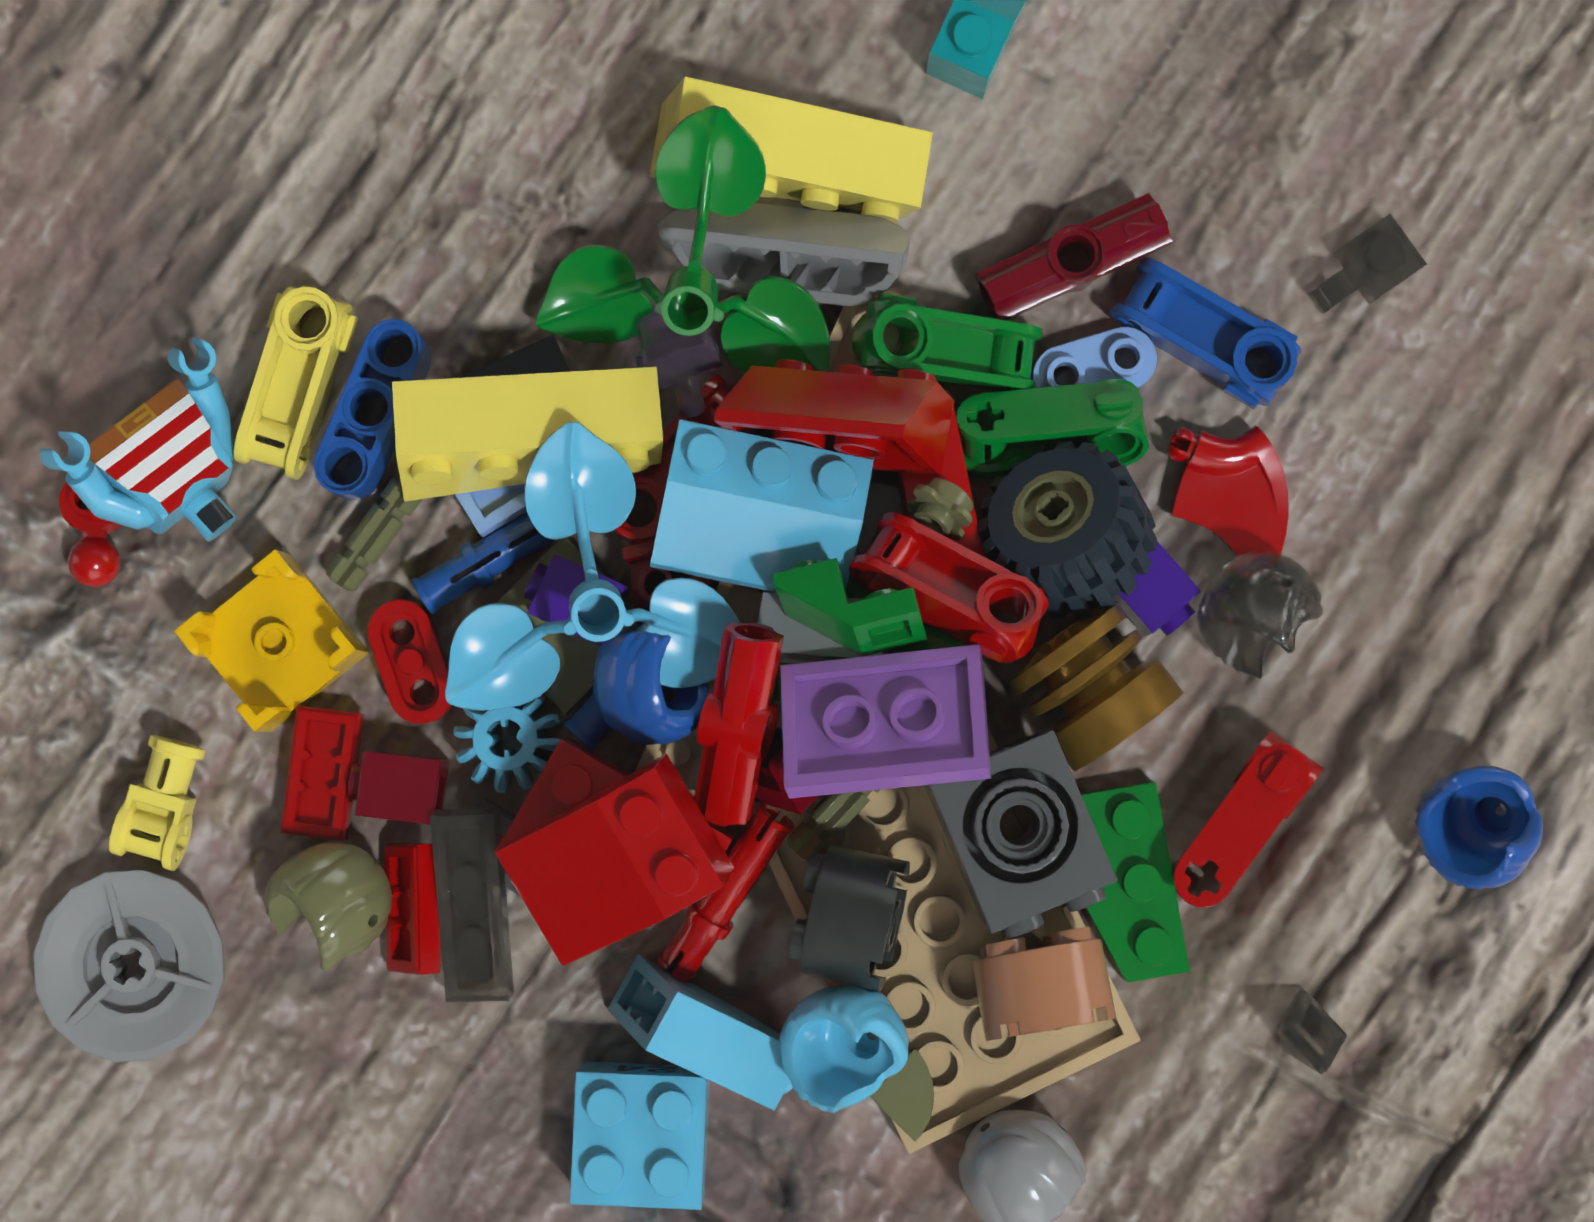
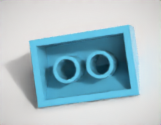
[650,419,874,593]

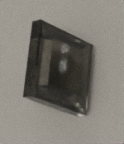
[1277,989,1347,1074]

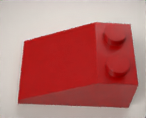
[495,753,734,967]

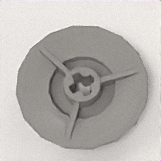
[33,870,225,1062]

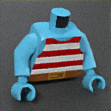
[40,337,237,542]

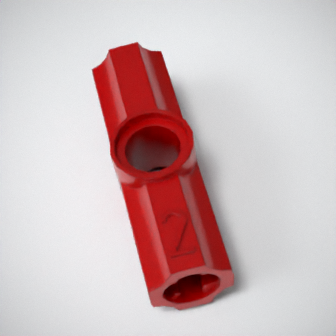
[694,622,784,827]

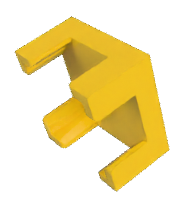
[174,549,370,732]

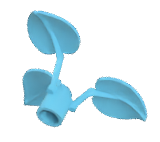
[445,422,740,711]

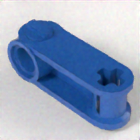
[1109,257,1301,409]

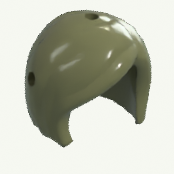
[265,842,392,972]

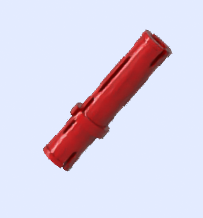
[657,803,795,983]

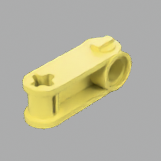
[234,286,358,480]

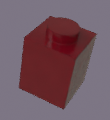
[348,750,450,825]

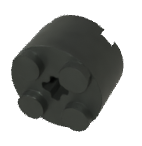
[789,844,910,991]

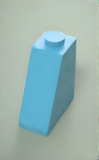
[607,954,793,1111]

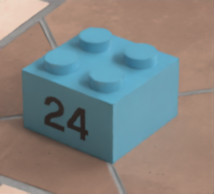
[570,1061,710,1210]

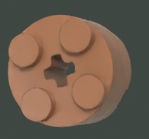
[971,927,1117,1041]

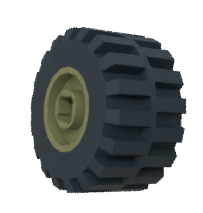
[978,441,1157,620]

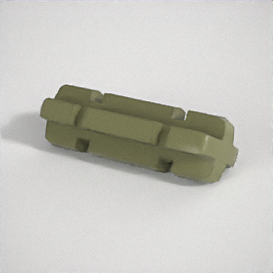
[326,476,422,592]
[787,790,880,862]

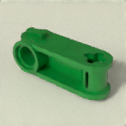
[852,293,1043,391]
[956,379,1149,478]

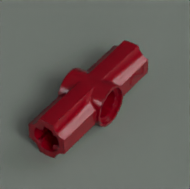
[975,193,1172,321]

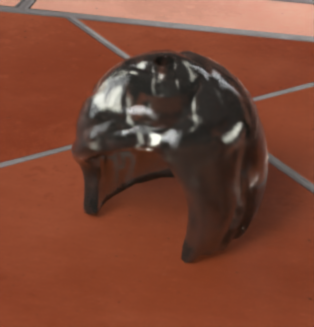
[1197,551,1323,679]

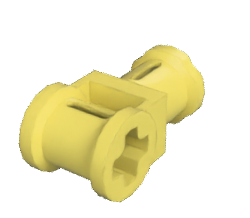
[109,735,206,871]

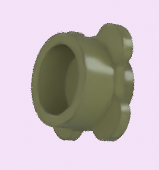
[906,478,973,540]

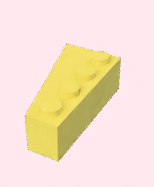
[649,76,933,223]
[392,367,663,502]

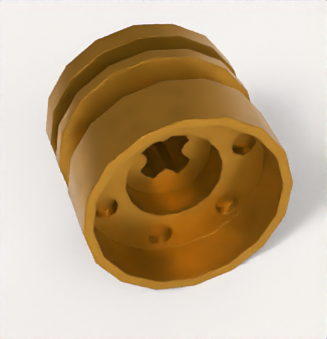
[1008,603,1184,771]

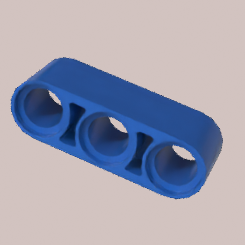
[313,319,432,500]

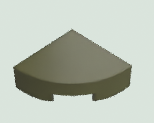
[870,1047,934,1142]

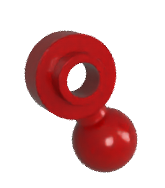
[59,482,121,587]

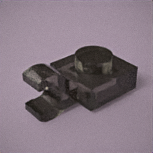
[1309,213,1427,314]

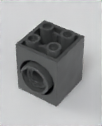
[925,730,1118,938]

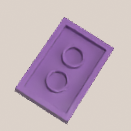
[780,644,991,799]

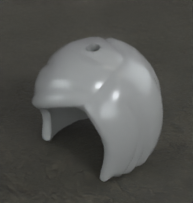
[959,1109,1087,1222]

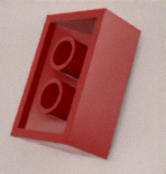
[714,360,954,476]

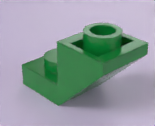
[772,558,927,656]

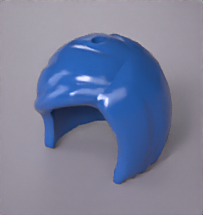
[593,631,710,745]
[1415,766,1543,890]

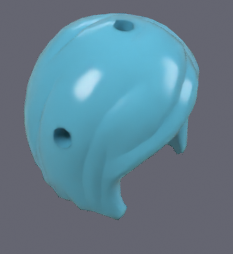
[780,985,909,1113]

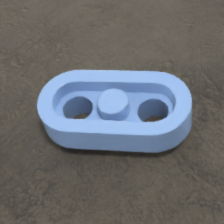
[1031,327,1157,389]

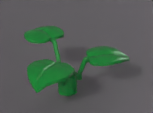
[536,105,830,373]

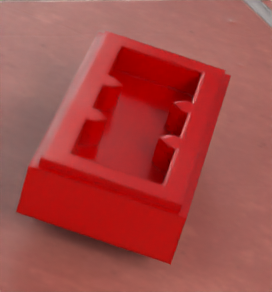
[280,706,364,841]
[384,842,443,975]

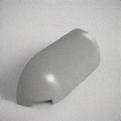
[657,203,910,306]

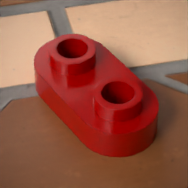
[368,600,453,724]

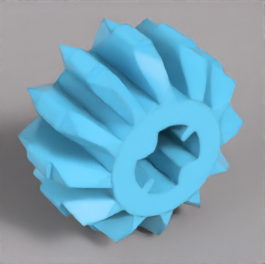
[453,695,561,793]

